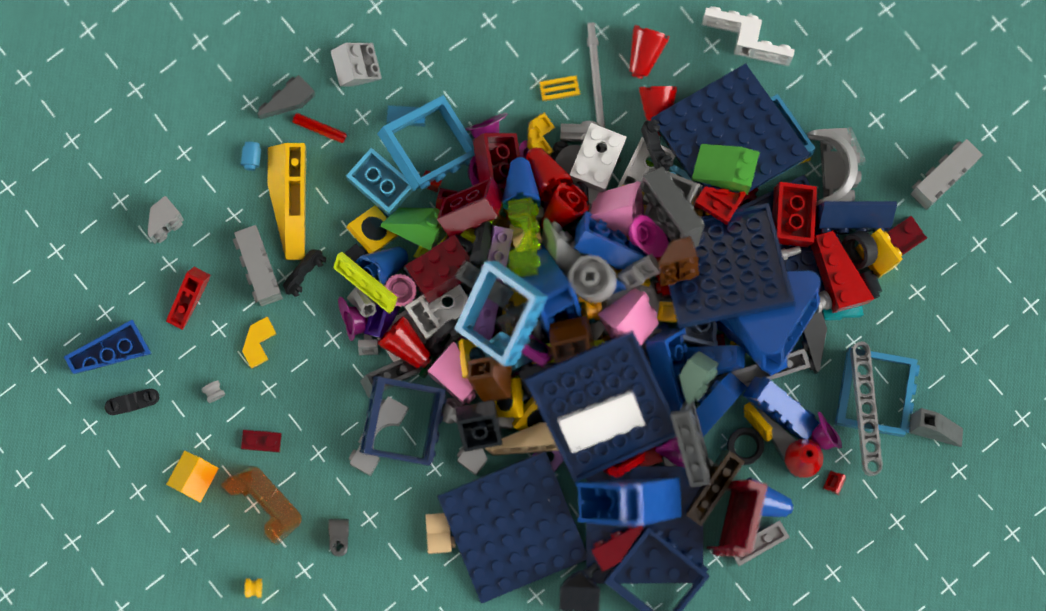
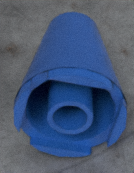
[502,157,541,213]
[355,246,408,286]
[746,477,793,517]

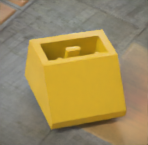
[855,228,903,279]

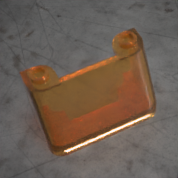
[221,466,302,546]

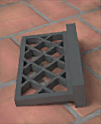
[671,399,711,487]

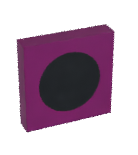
[521,334,554,367]

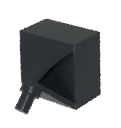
[456,400,503,452]
[559,562,600,611]

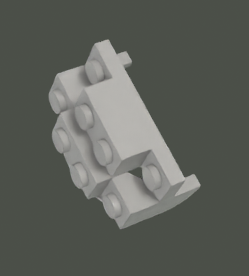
[807,128,861,206]

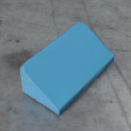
[387,106,425,127]

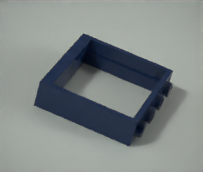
[360,376,446,466]
[604,525,710,611]

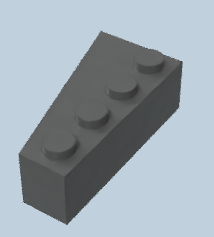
[640,167,704,247]

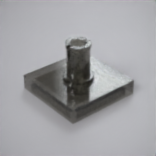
[496,300,539,337]

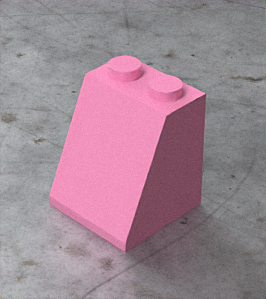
[590,182,644,236]
[598,288,659,346]
[428,342,476,405]

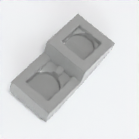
[617,254,659,290]

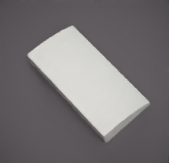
[558,390,645,453]

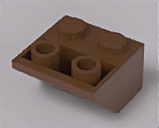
[658,236,699,286]
[550,315,595,363]
[468,357,512,402]

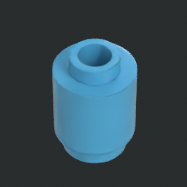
[241,142,261,171]

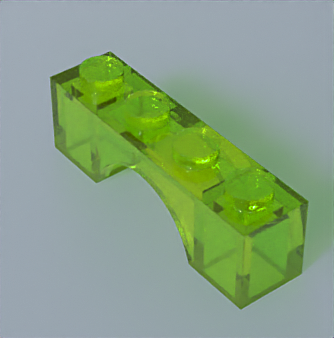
[508,197,540,277]

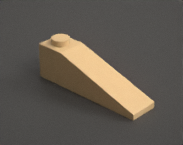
[485,423,559,456]

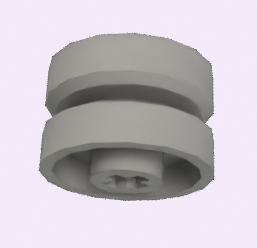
[569,255,617,303]

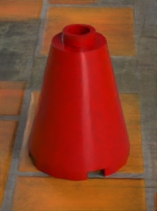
[629,25,670,80]
[639,86,677,136]
[526,147,573,201]
[540,182,589,229]
[377,316,431,369]
[785,439,823,478]

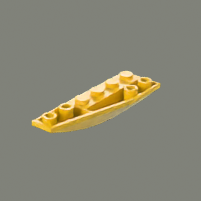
[267,143,306,260]

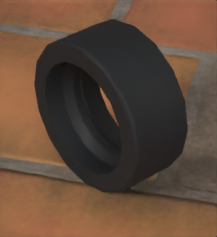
[842,231,878,269]
[727,427,764,465]

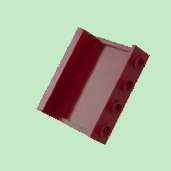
[706,480,768,557]

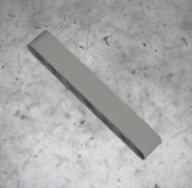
[850,341,882,476]

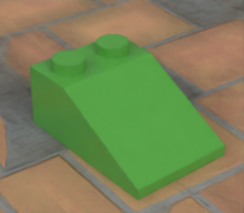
[692,144,760,195]
[381,208,447,250]

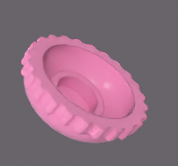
[385,273,417,307]

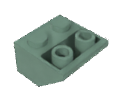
[679,351,719,404]

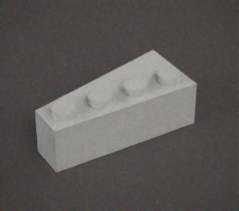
[911,139,983,210]
[233,225,283,307]

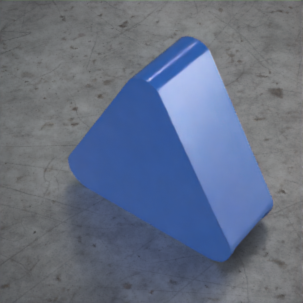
[507,243,582,343]
[727,271,820,372]
[576,477,682,525]

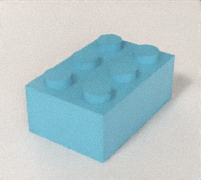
[346,148,413,216]

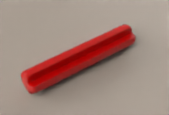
[293,113,347,143]

